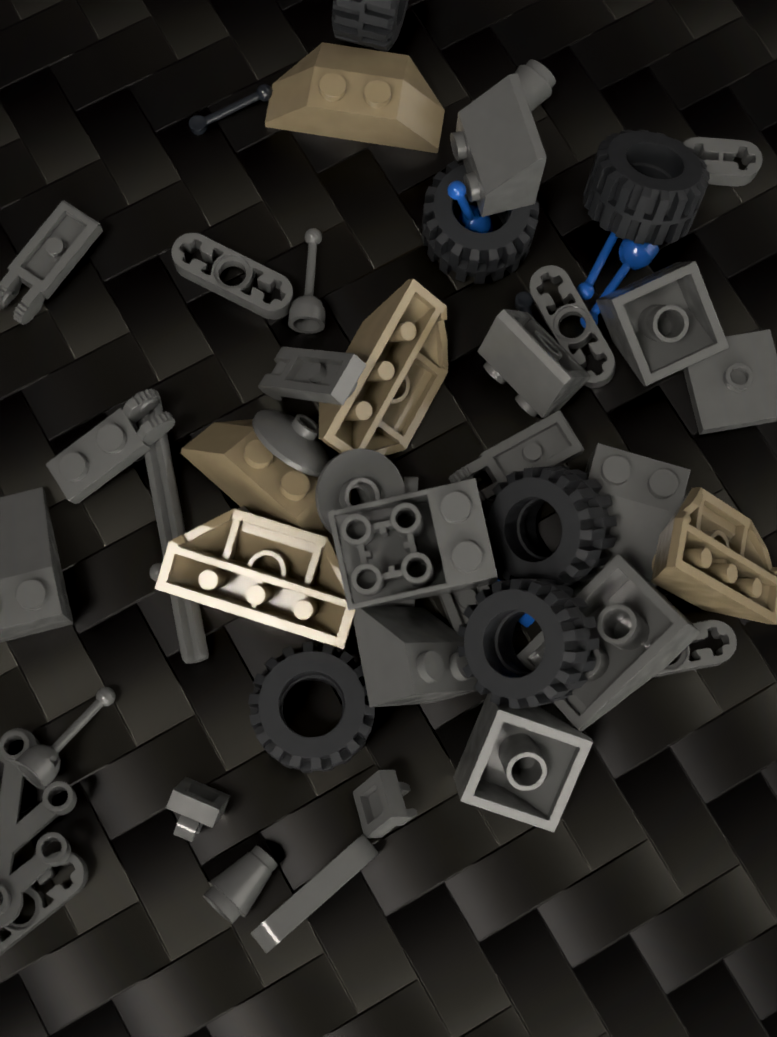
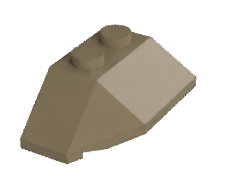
[265,42,445,153]
[319,279,448,456]
[181,419,351,551]
[651,487,777,625]
[154,508,356,649]

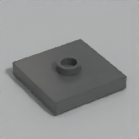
[683,329,777,435]

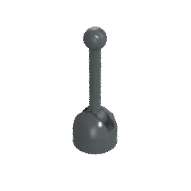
[288,228,326,334]
[14,687,116,790]

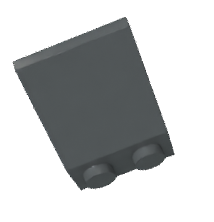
[568,443,691,597]
[0,487,74,643]
[517,554,701,732]

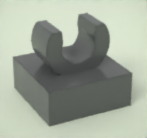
[353,770,417,838]
[166,777,231,842]

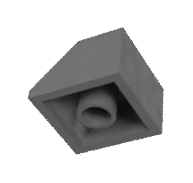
[450,73,547,217]
[596,261,729,386]
[477,309,591,418]
[353,606,477,707]
[453,693,593,832]

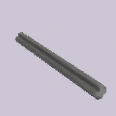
[134,389,209,664]

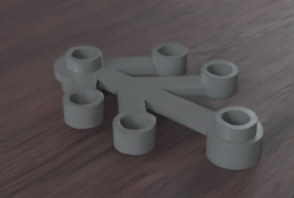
[0,728,77,928]

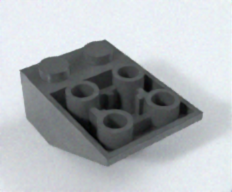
[328,478,499,611]

